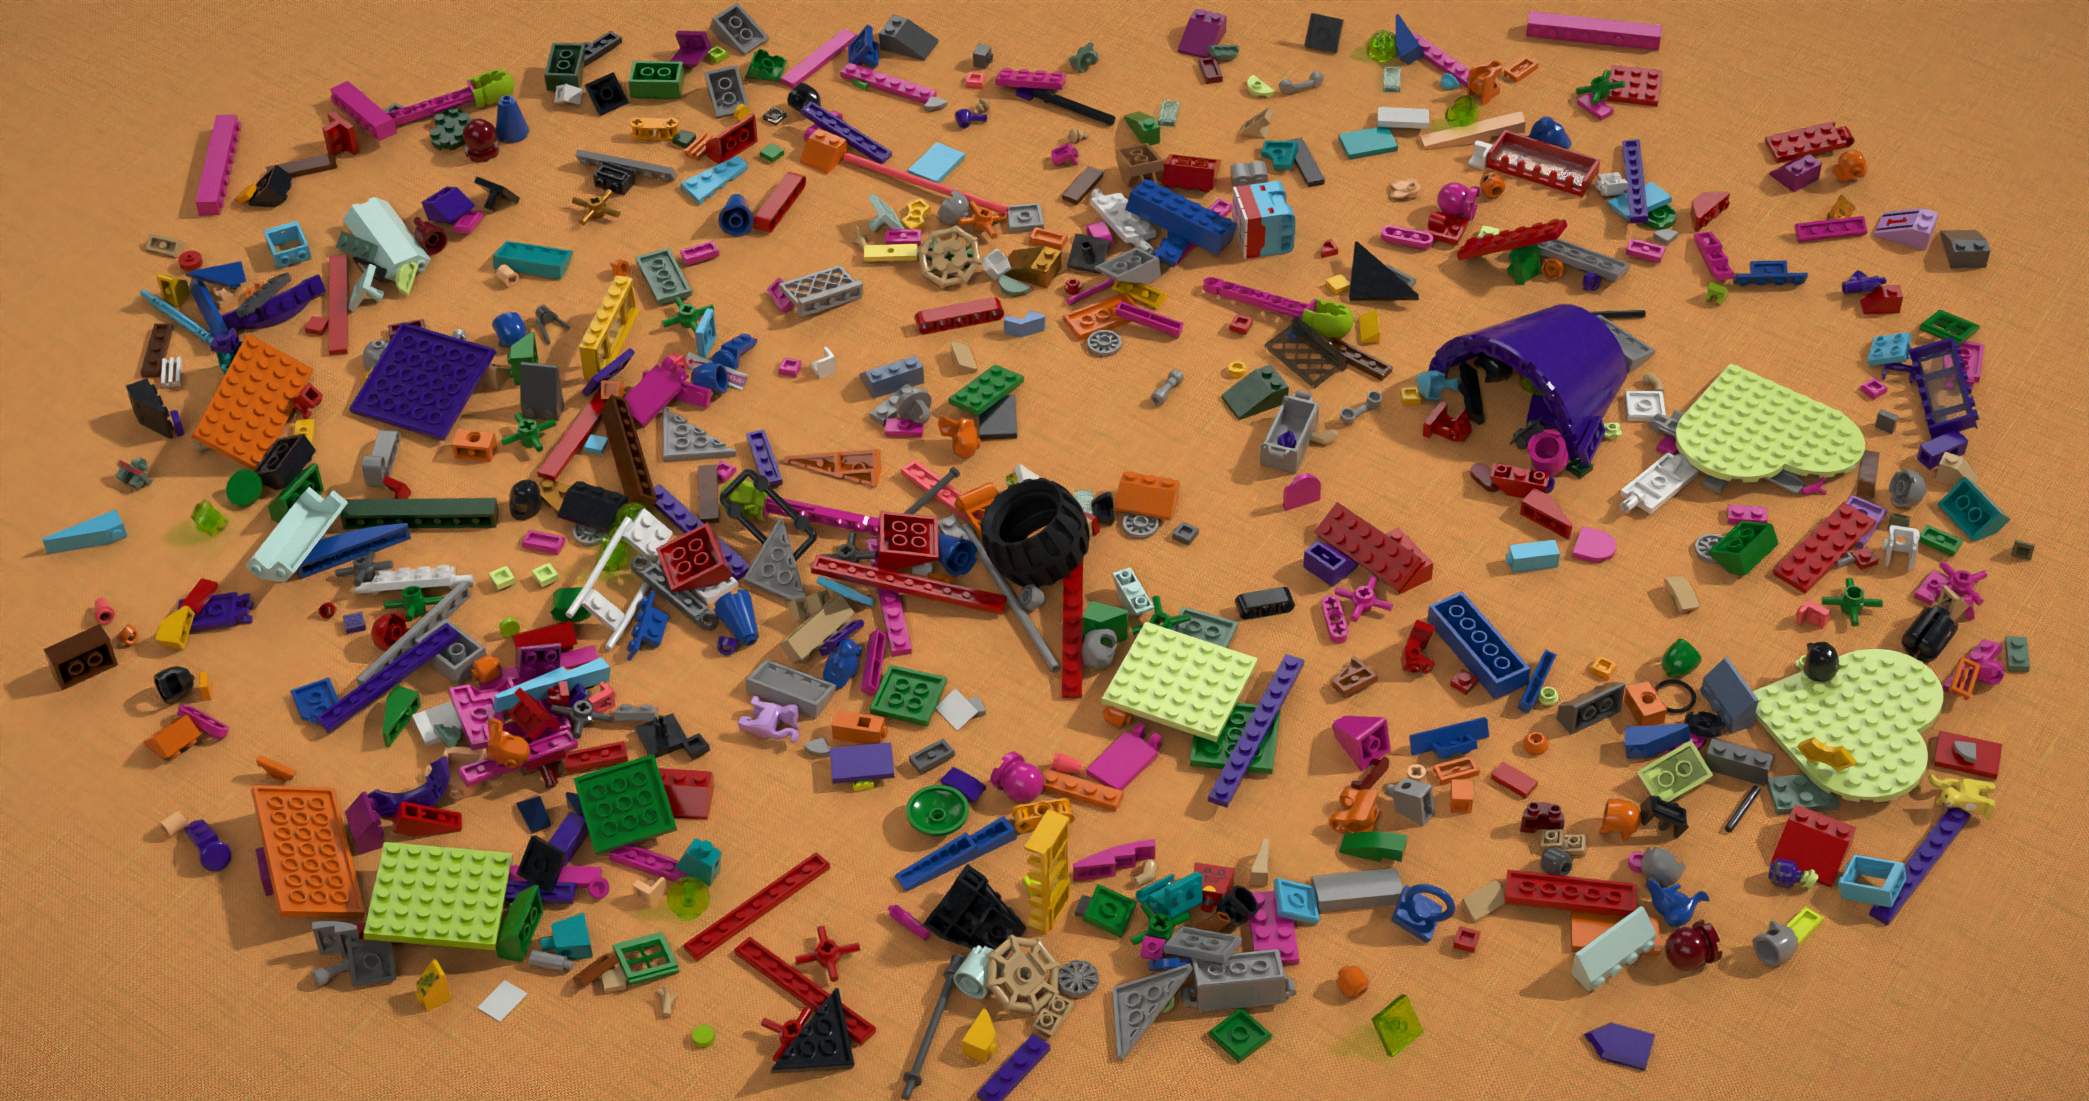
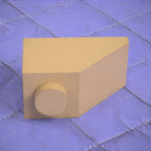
[1935,452,1979,486]

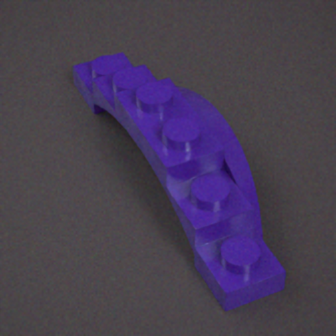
[221,274,326,333]

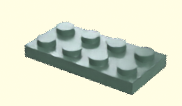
[635,248,692,306]

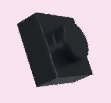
[681,733,710,760]

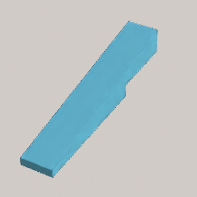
[493,657,610,713]

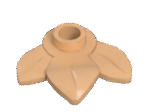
[1390,178,1422,198]

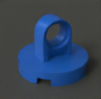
[1148,958,1192,994]

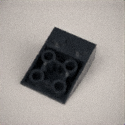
[126,378,174,439]

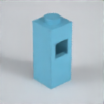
[1506,540,1560,573]

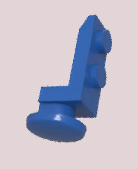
[711,334,757,370]

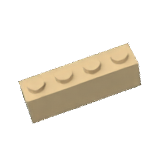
[779,595,854,663]

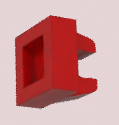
[548,681,569,707]

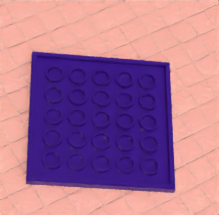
[349,322,496,441]

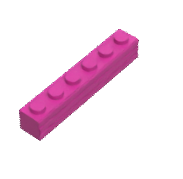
[1115,301,1184,338]
[861,629,886,697]

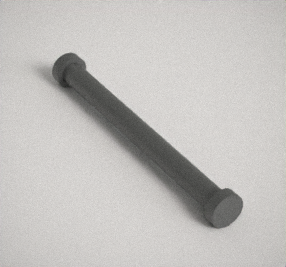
[904,467,960,514]

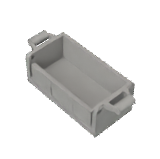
[1260,390,1320,473]
[1181,949,1296,1012]

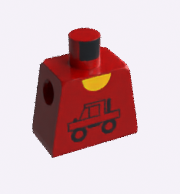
[1194,862,1235,913]

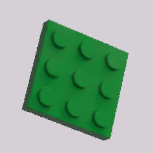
[870,665,947,727]

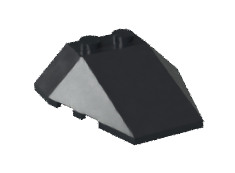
[922,864,1027,958]

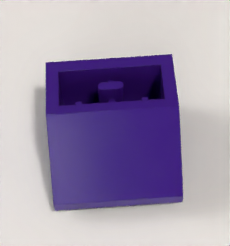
[421,186,475,224]
[1303,541,1359,587]

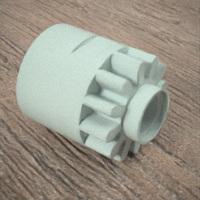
[953,945,1002,999]

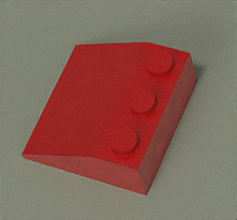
[1161,154,1221,192]
[877,511,939,570]
[656,522,733,592]
[1770,804,1856,887]

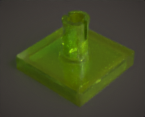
[1371,994,1424,1057]

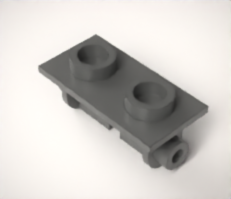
[1510,417,1547,449]

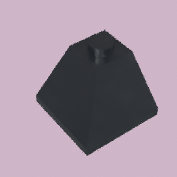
[584,72,628,116]

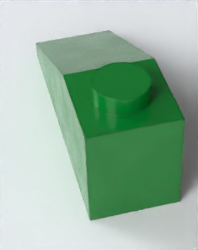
[1124,111,1160,146]
[382,685,421,747]

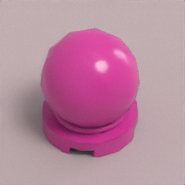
[1437,182,1480,221]
[1527,430,1569,476]
[990,751,1043,803]

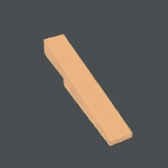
[1420,111,1526,150]

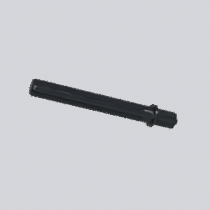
[1033,88,1116,126]

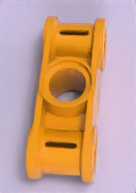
[630,117,679,141]
[1011,798,1075,832]

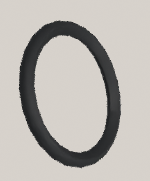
[1655,679,1696,713]

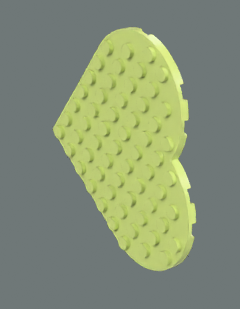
[1675,363,1865,483]
[1753,649,1943,803]

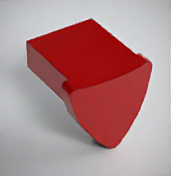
[382,476,412,499]

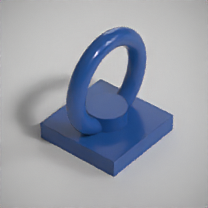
[1391,884,1455,943]

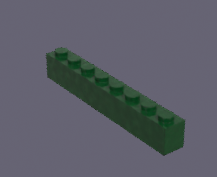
[340,498,499,529]

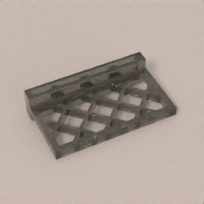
[1265,316,1347,389]

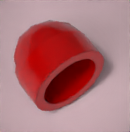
[319,602,336,619]

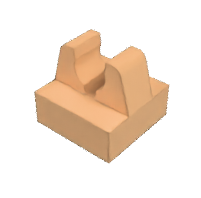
[210,284,235,309]

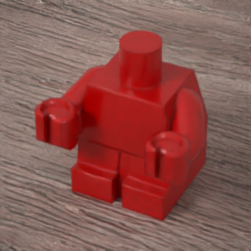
[293,383,323,419]

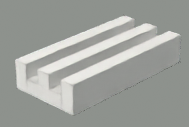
[161,356,182,388]

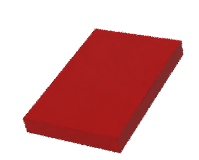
[1933,731,2002,779]

